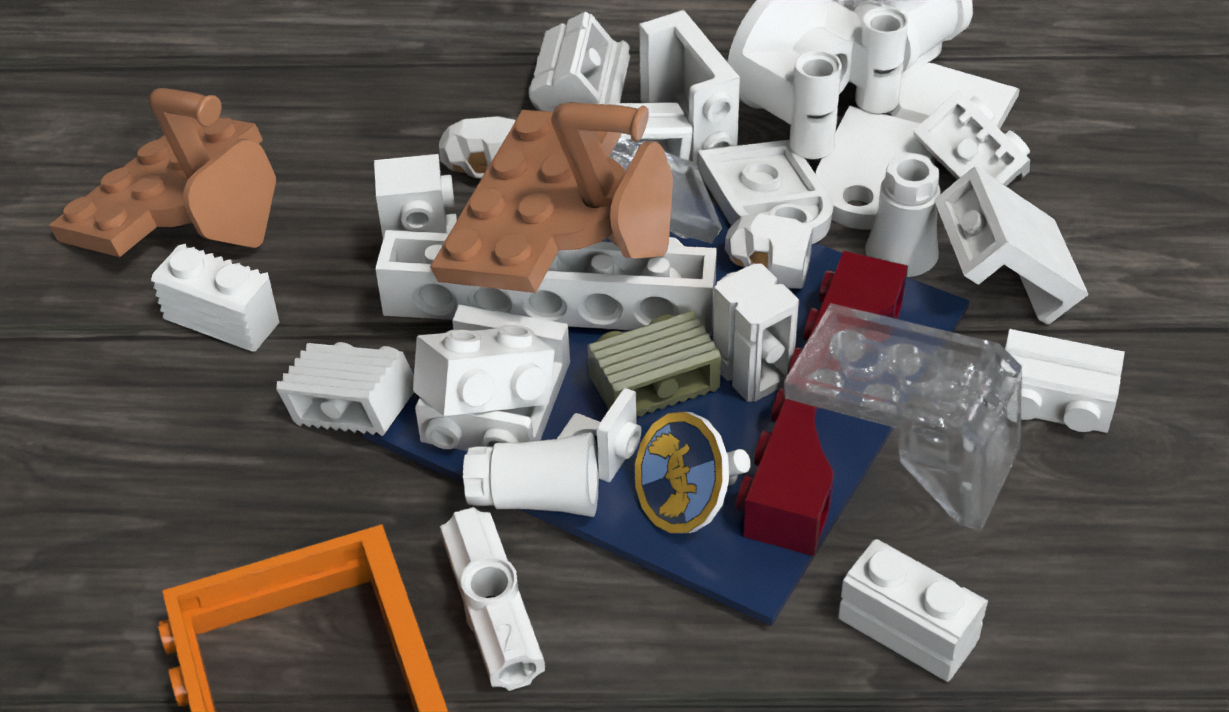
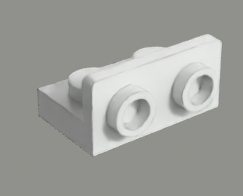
[913,89,1030,186]

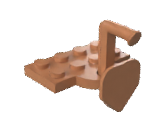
[49,88,276,257]
[430,102,673,293]

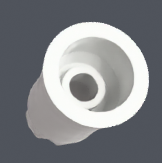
[865,153,940,277]
[463,432,599,517]

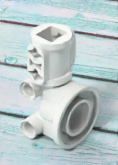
[727,0,973,159]

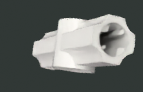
[440,507,545,691]

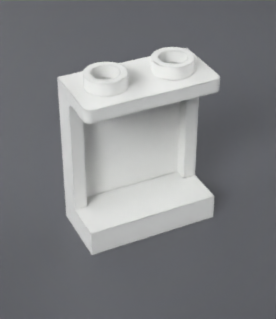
[639,10,740,168]
[934,166,1089,325]
[415,304,570,451]

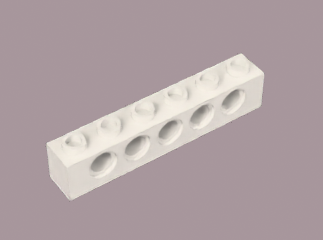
[375,230,717,335]

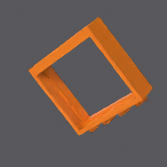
[158,524,448,712]

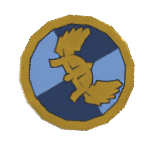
[635,412,750,533]

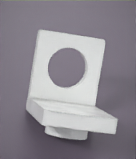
[557,388,641,483]

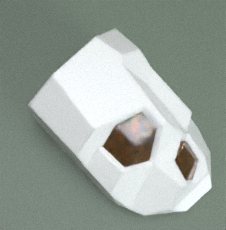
[439,116,516,178]
[725,213,813,289]

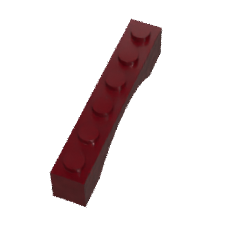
[736,251,908,556]

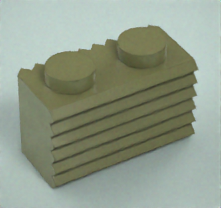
[587,310,721,417]

